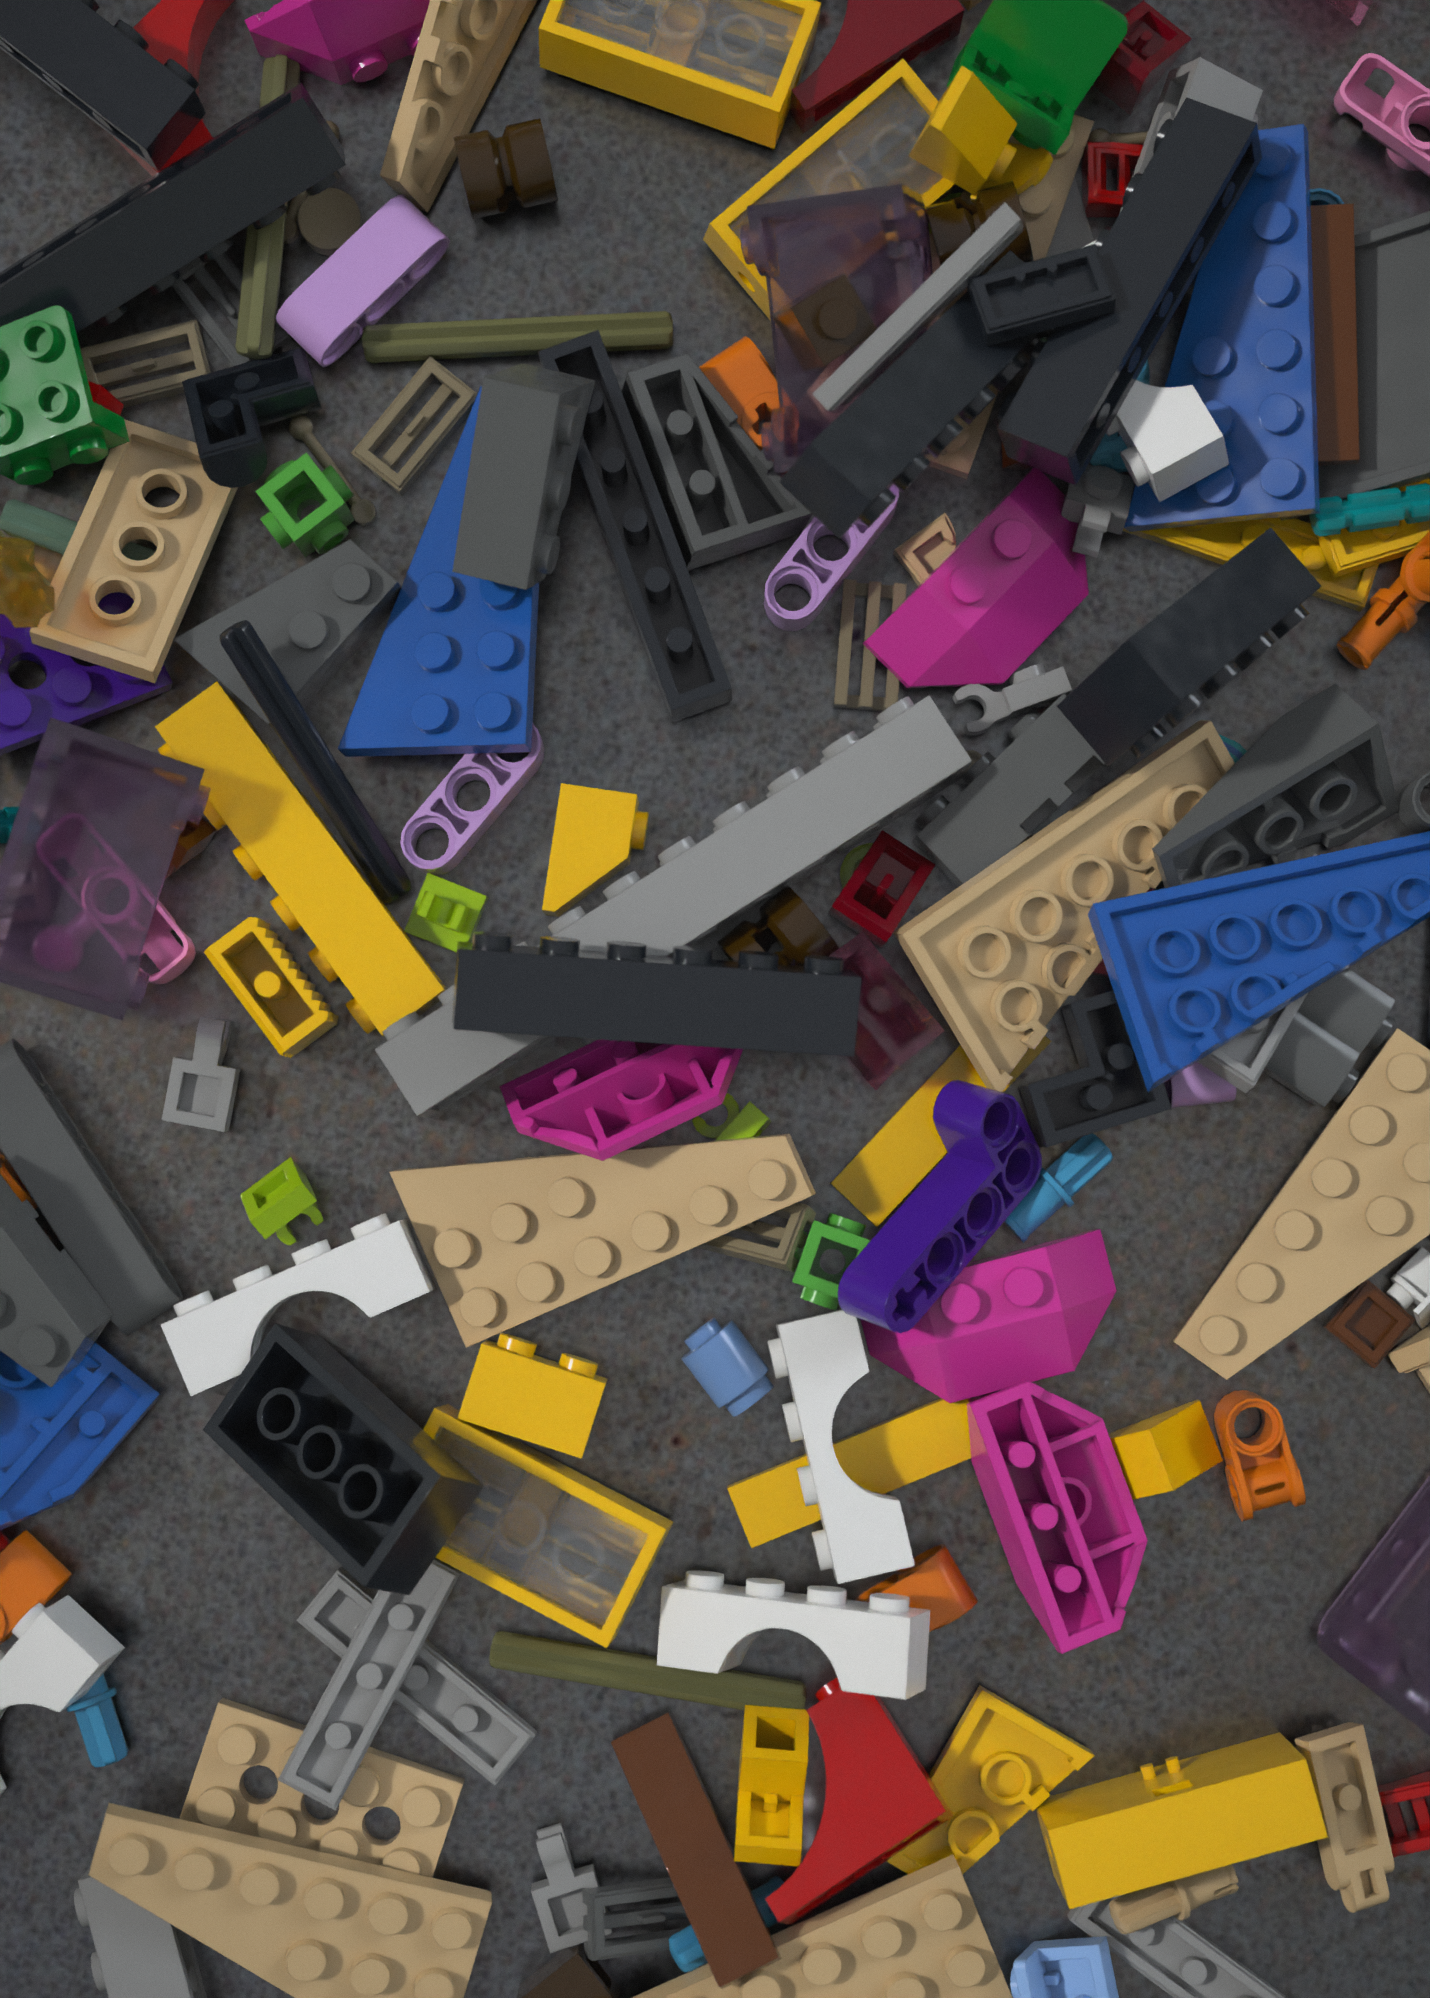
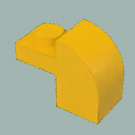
[734,1705,809,1866]

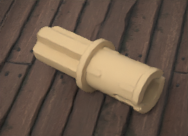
[1109,1864,1239,1934]

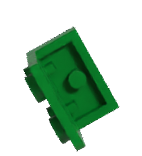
[947,0,1128,155]
[0,305,130,485]

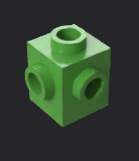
[255,452,355,558]
[792,1213,871,1311]

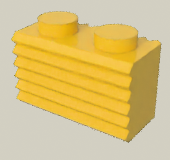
[204,917,338,1058]

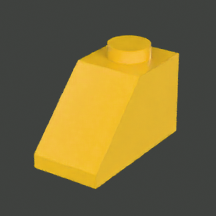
[909,66,1018,195]
[542,783,649,917]

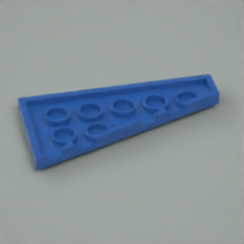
[1124,124,1320,532]
[338,386,539,757]
[1088,831,1430,1092]

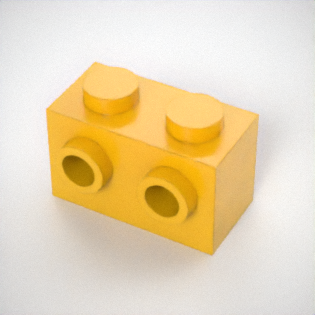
[457,1333,608,1459]

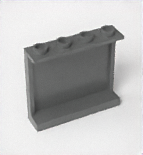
[1279,211,1430,521]

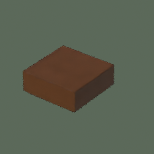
[1321,1279,1416,1369]

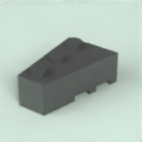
[621,353,813,571]
[452,363,596,590]
[173,539,401,732]
[913,693,1105,888]
[0,1164,113,1388]

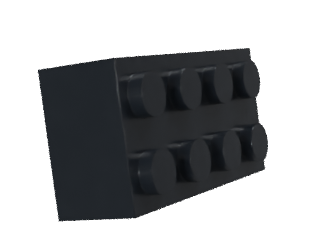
[1057,527,1321,766]
[203,1323,484,1595]

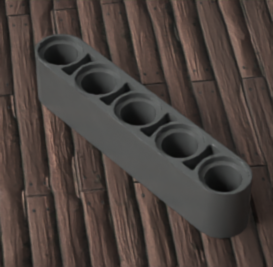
[0,1039,183,1336]

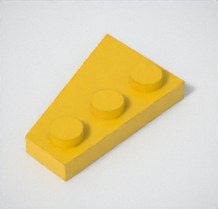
[887,1685,1095,1875]

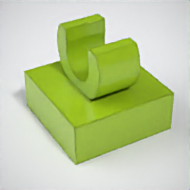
[404,873,489,953]
[692,1093,772,1140]
[240,1157,323,1246]

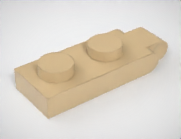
[1295,1722,1395,1913]

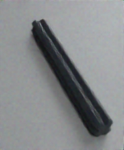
[219,620,411,903]

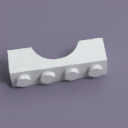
[1084,240,1229,502]
[160,1213,436,1396]
[767,1309,915,1584]
[657,1570,930,1700]
[0,1595,125,1795]

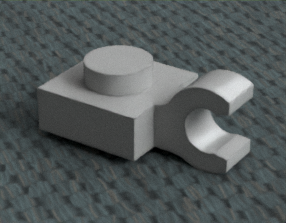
[1061,465,1134,558]
[953,663,1072,735]
[162,1016,241,1132]
[531,1823,613,1953]

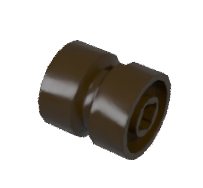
[454,118,558,219]
[926,181,1034,276]
[717,885,839,966]

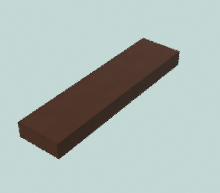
[1311,203,1359,466]
[611,1713,782,1989]

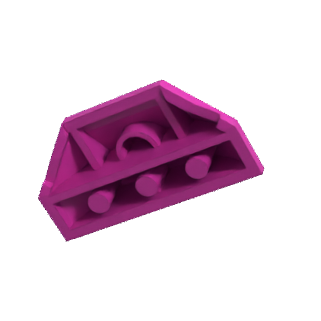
[245,0,430,85]
[863,468,1089,688]
[499,1039,743,1161]
[860,1229,1117,1403]
[967,1381,1148,1654]

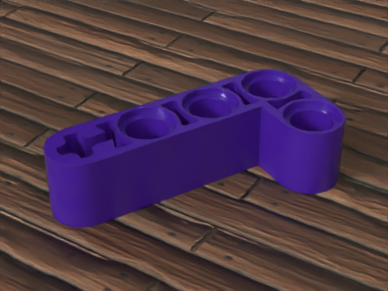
[838,1080,1042,1333]

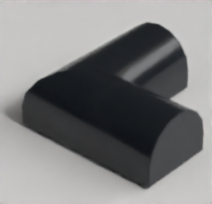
[182,347,322,488]

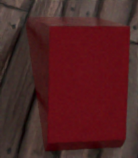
[1093,0,1192,115]
[828,830,935,948]

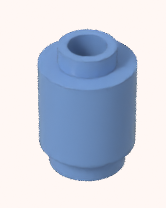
[682,1318,774,1417]

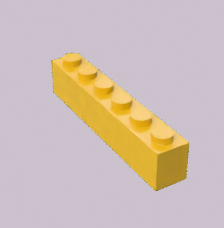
[155,681,447,1037]

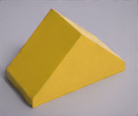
[1108,1399,1223,1500]

